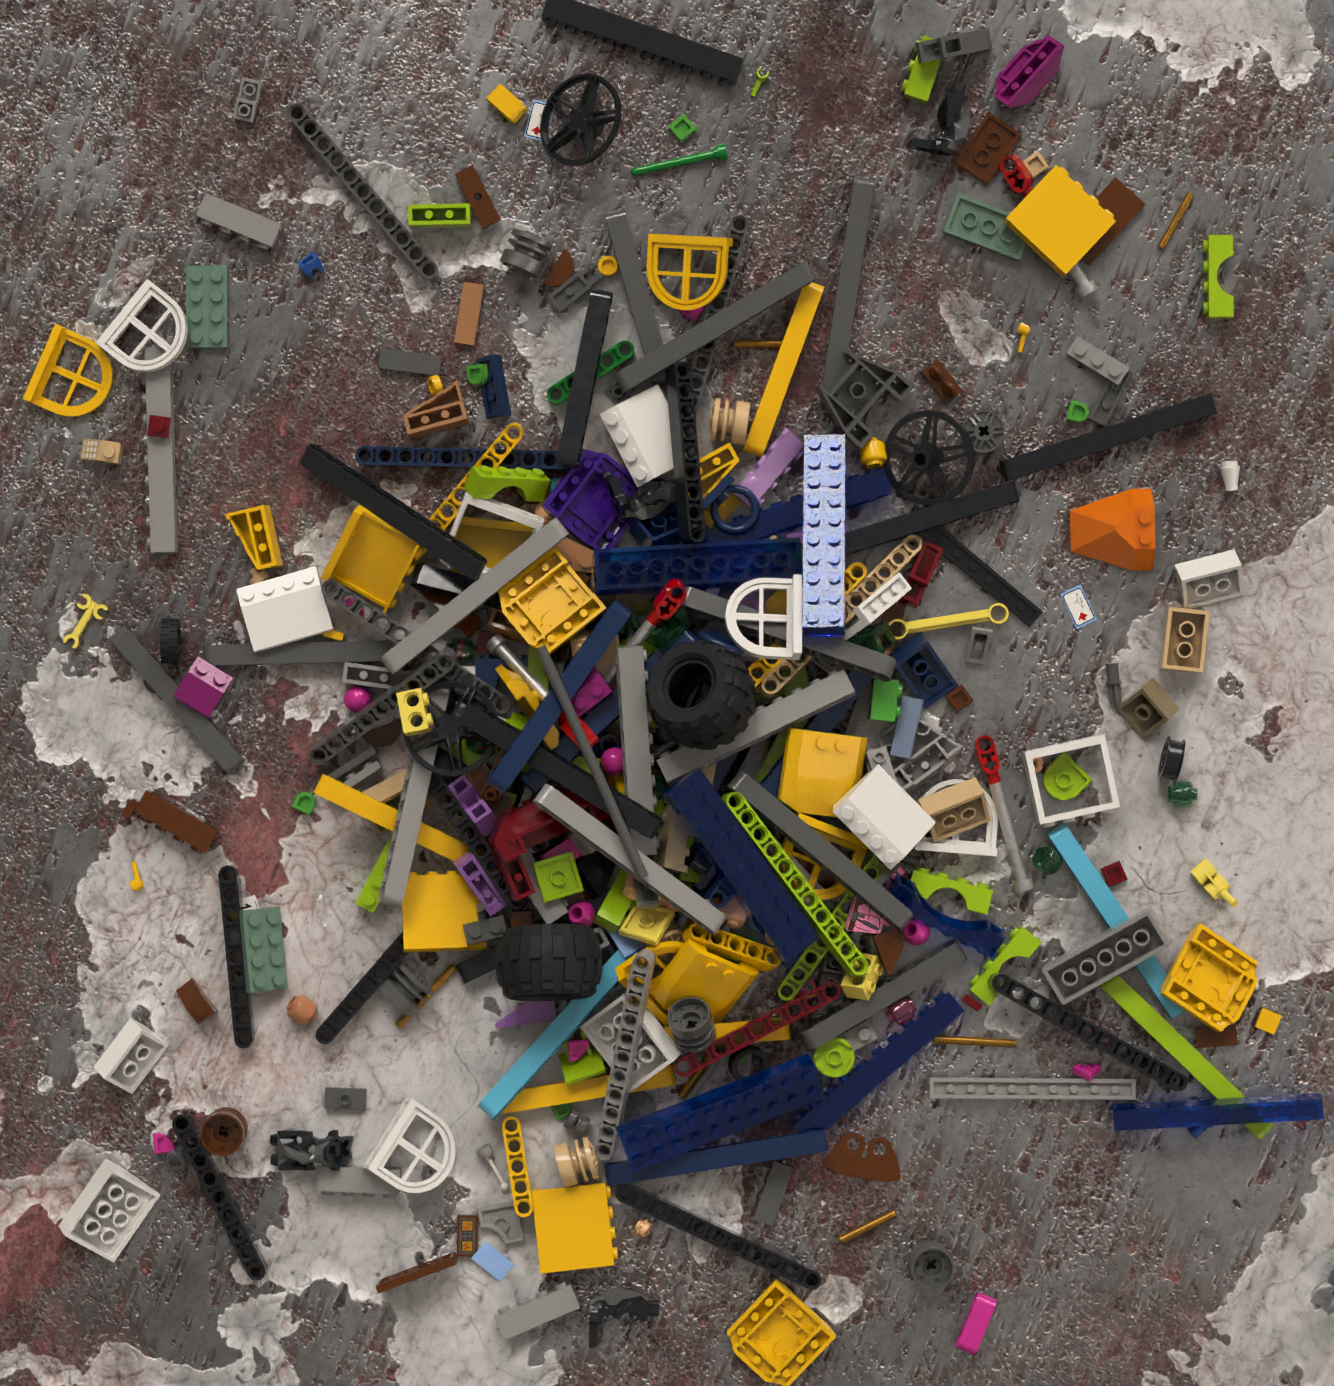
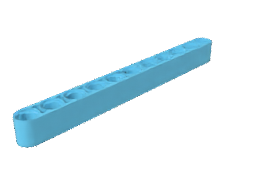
[1046,823,1185,1019]
[478,949,641,1120]

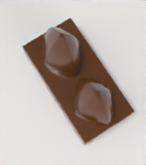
[921,359,963,405]

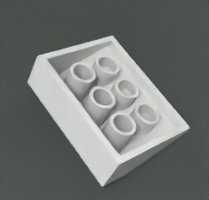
[600,384,687,487]
[236,566,334,653]
[833,764,936,870]
[580,992,682,1093]
[59,1158,160,1263]

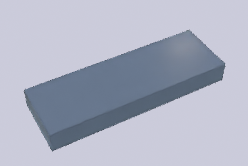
[890,696,924,760]

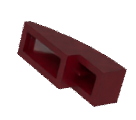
[898,541,944,609]

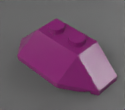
[994,36,1064,108]

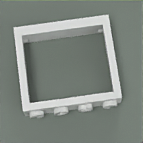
[440,491,544,577]
[1021,734,1120,827]

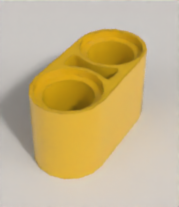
[486,83,528,124]

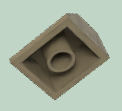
[1116,678,1179,739]

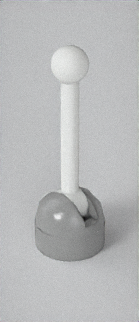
[476,1143,509,1191]

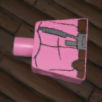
[844,895,893,934]

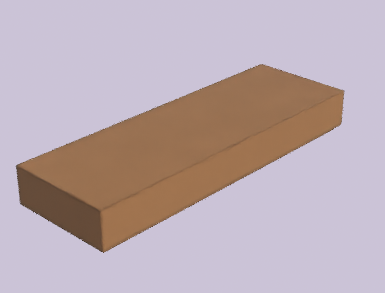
[454,282,484,346]

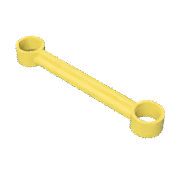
[886,603,1009,640]

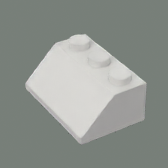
[1175,549,1244,609]
[94,1018,169,1094]

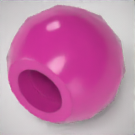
[343,685,372,713]
[600,747,623,776]
[567,900,596,926]
[902,917,931,945]

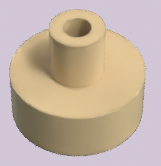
[248,567,270,585]

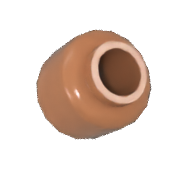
[286,995,318,1026]

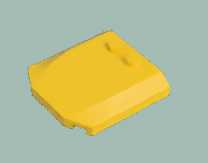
[498,547,607,655]
[495,664,559,750]
[778,727,867,817]
[1160,923,1258,1032]
[650,939,759,1023]
[727,1279,836,1386]

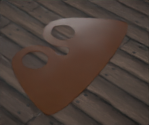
[823,1133,901,1182]

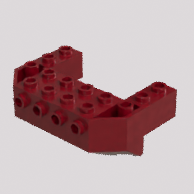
[488,785,619,901]

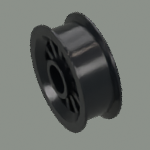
[1157,736,1186,784]

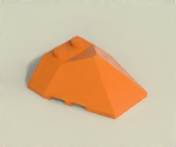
[1069,488,1156,571]

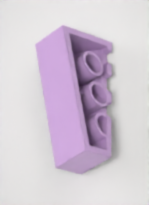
[733,428,804,509]

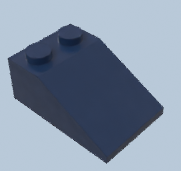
[629,502,692,558]
[889,632,959,709]

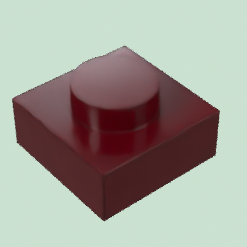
[147,415,171,439]

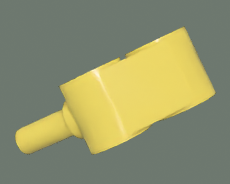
[1190,859,1238,908]

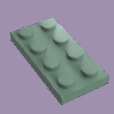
[943,193,1026,261]
[186,265,228,348]
[239,907,287,993]

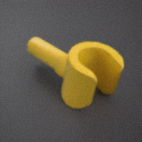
[1016,323,1030,353]
[129,861,144,891]

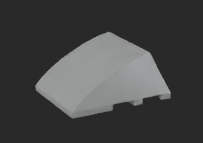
[877,718,964,793]

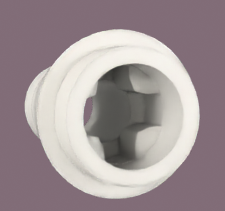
[1219,460,1240,491]

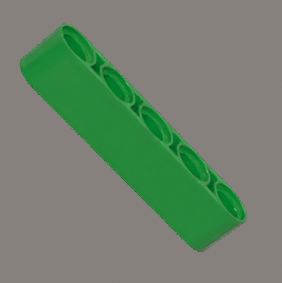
[547,341,634,405]

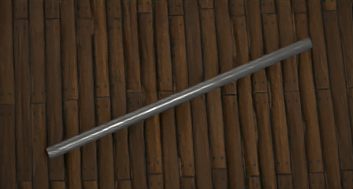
[536,645,648,879]

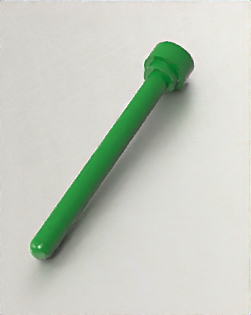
[630,143,728,176]

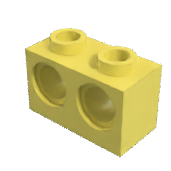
[396,688,433,736]
[841,953,883,1001]

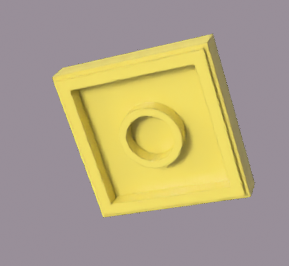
[619,902,675,946]

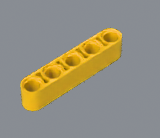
[682,922,782,972]
[502,1116,533,1217]

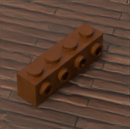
[134,790,220,854]

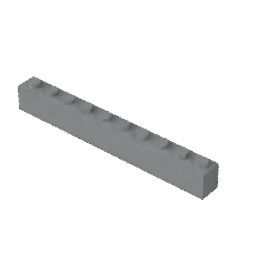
[141,347,178,554]
[615,645,659,855]
[656,669,855,785]

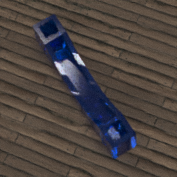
[887,874,1005,957]

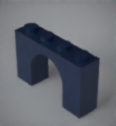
[475,655,558,709]

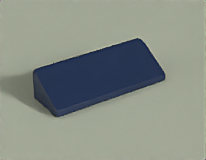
[476,355,511,419]

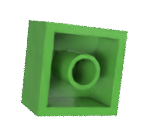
[868,678,902,722]

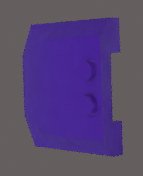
[541,450,638,557]

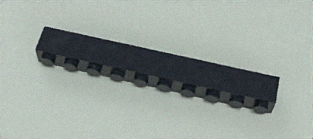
[542,0,744,87]

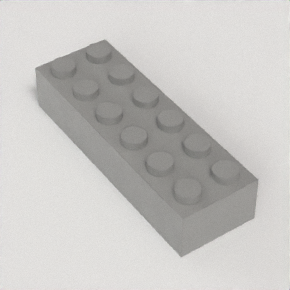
[1042,906,1172,1005]

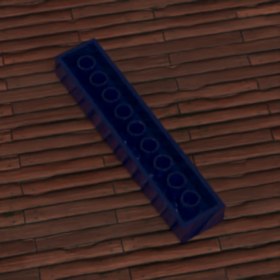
[802,434,847,636]
[592,537,804,596]
[661,768,820,963]
[616,1053,826,1172]

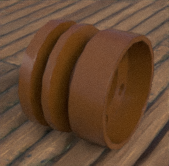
[200,1107,248,1156]

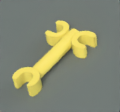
[63,594,109,649]

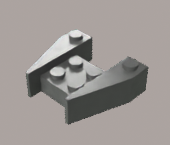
[814,351,915,449]

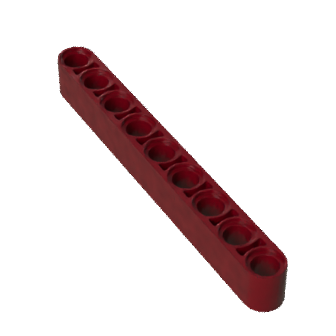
[674,981,841,1077]

